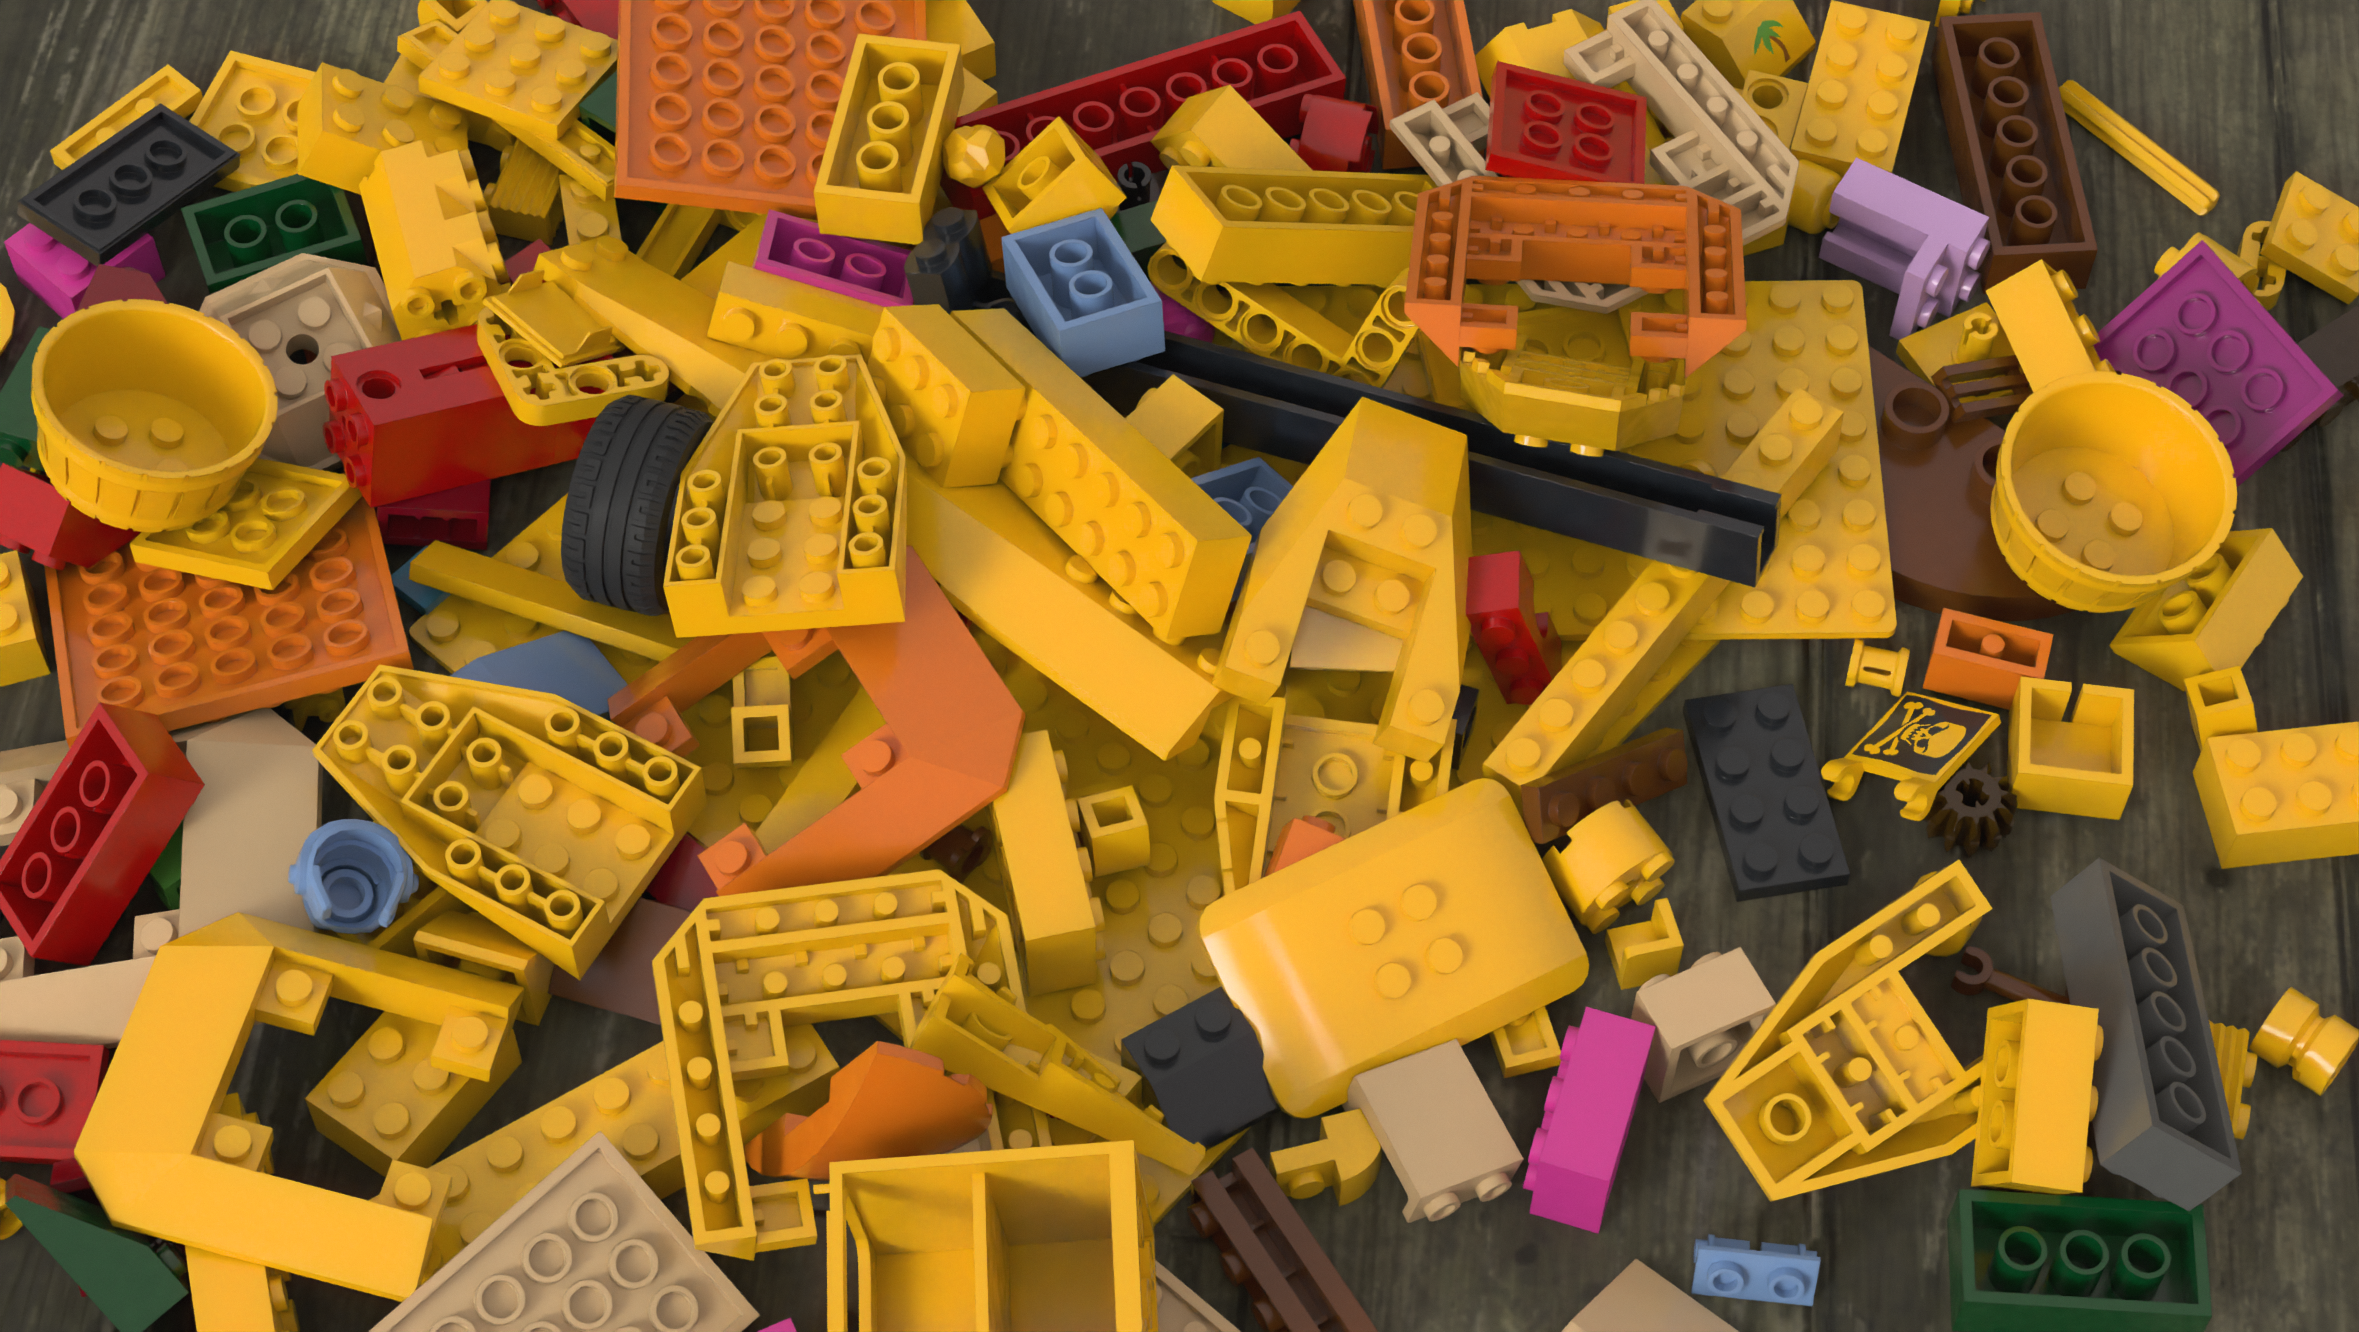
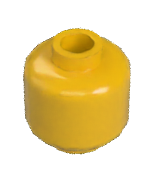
[1788,159,1842,234]

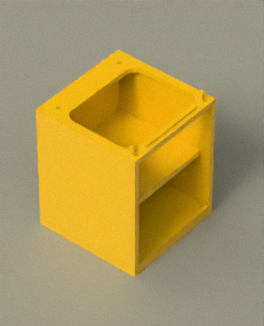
[813,1140,1159,1332]

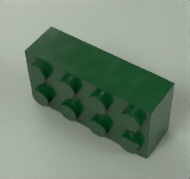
[1947,1189,2212,1332]

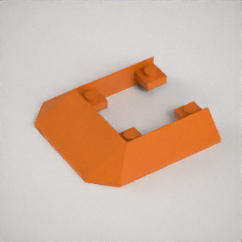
[1404,176,1747,379]
[607,545,1026,896]

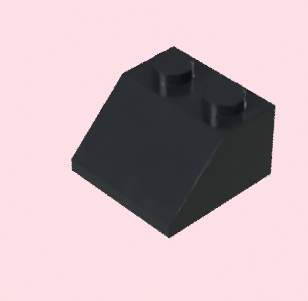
[1121,986,1281,1151]

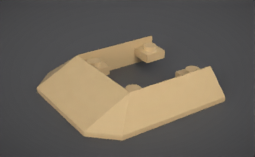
[1390,0,1799,314]
[0,708,323,1049]

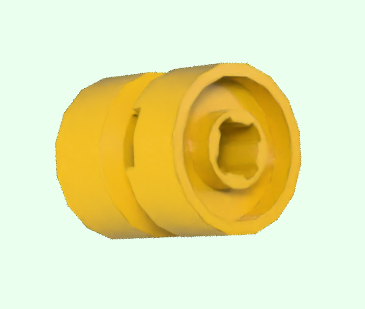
[2249,987,2359,1096]

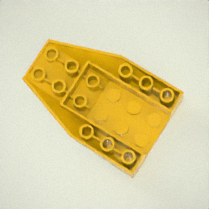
[663,354,907,638]
[312,664,708,980]

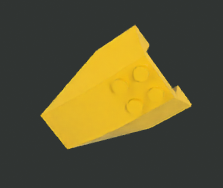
[1214,696,1457,896]

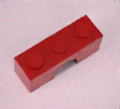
[1466,550,1562,705]

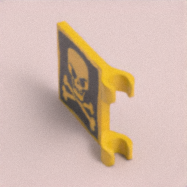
[1821,691,2001,821]

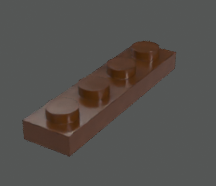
[1521,727,1688,844]

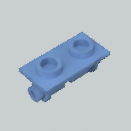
[1691,1234,1821,1306]

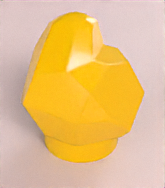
[942,125,1005,188]

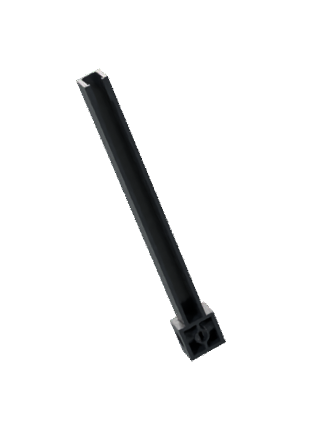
[972,270,1782,587]

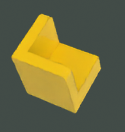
[1605,898,1684,990]

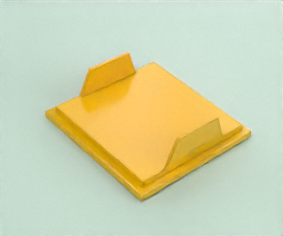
[482,269,626,368]

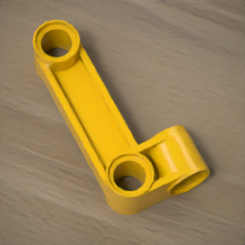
[636,203,761,280]

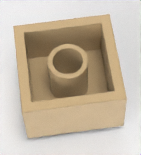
[1631,947,1776,1103]

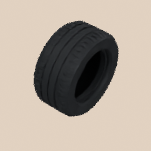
[561,395,714,616]

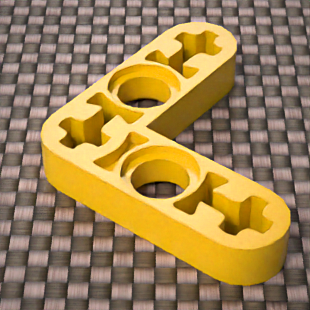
[476,306,669,426]

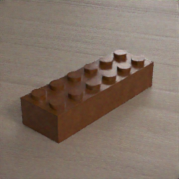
[1931,12,2098,294]

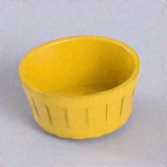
[31,299,278,532]
[1990,371,2237,613]

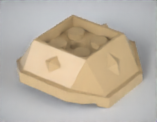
[199,253,402,472]

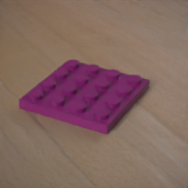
[2093,240,2344,487]

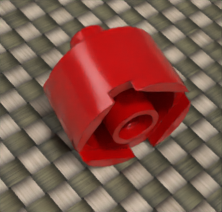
[1289,94,1380,173]

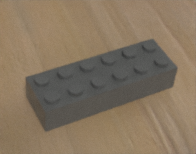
[2050,858,2242,1211]

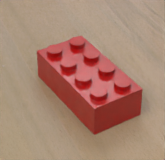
[0,702,205,966]

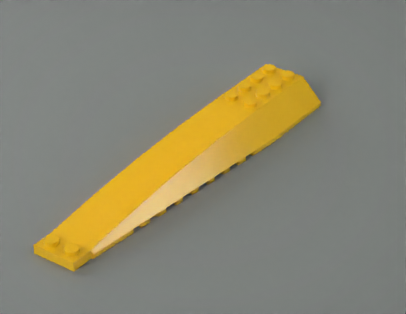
[533,235,1287,761]

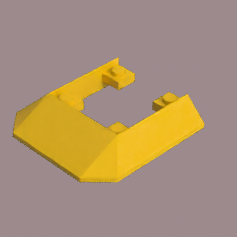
[652,869,1052,1261]
[74,912,525,1302]

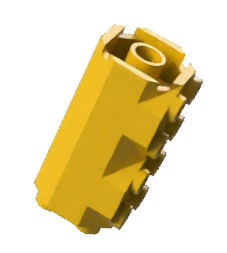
[359,140,511,340]

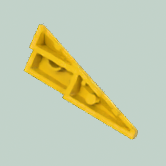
[910,953,1206,1175]

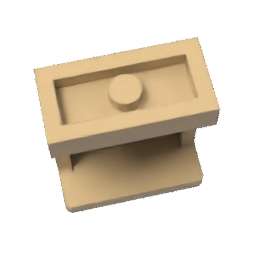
[1342,1039,1523,1223]

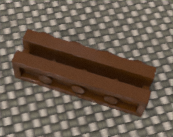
[1187,1147,1378,1332]

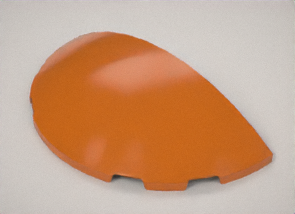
[743,1041,993,1181]

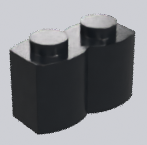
[904,207,992,315]

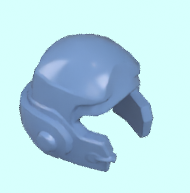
[288,819,419,934]

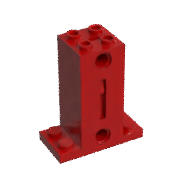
[323,280,618,508]

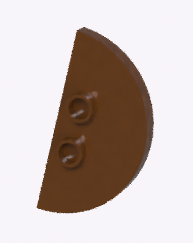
[1868,345,2077,621]

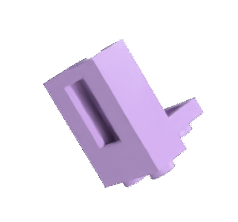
[1819,157,1991,340]

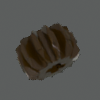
[1923,759,2018,858]

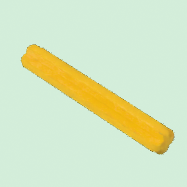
[2059,80,2220,216]

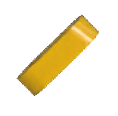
[2237,221,2286,311]

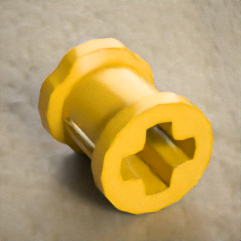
[1845,638,1910,697]

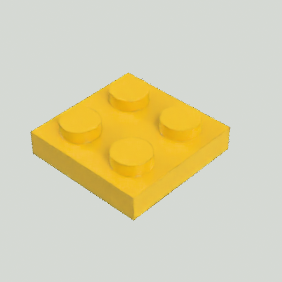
[2260,171,2359,305]

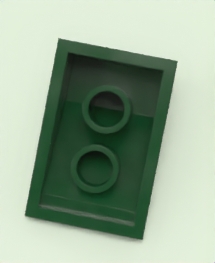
[5,1174,189,1332]

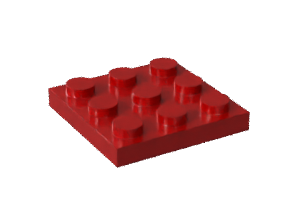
[1485,61,1647,184]

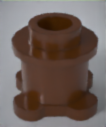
[919,823,991,884]

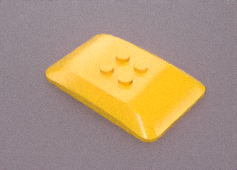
[1197,778,1589,1119]

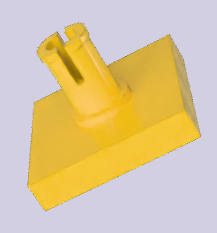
[1896,302,2033,403]

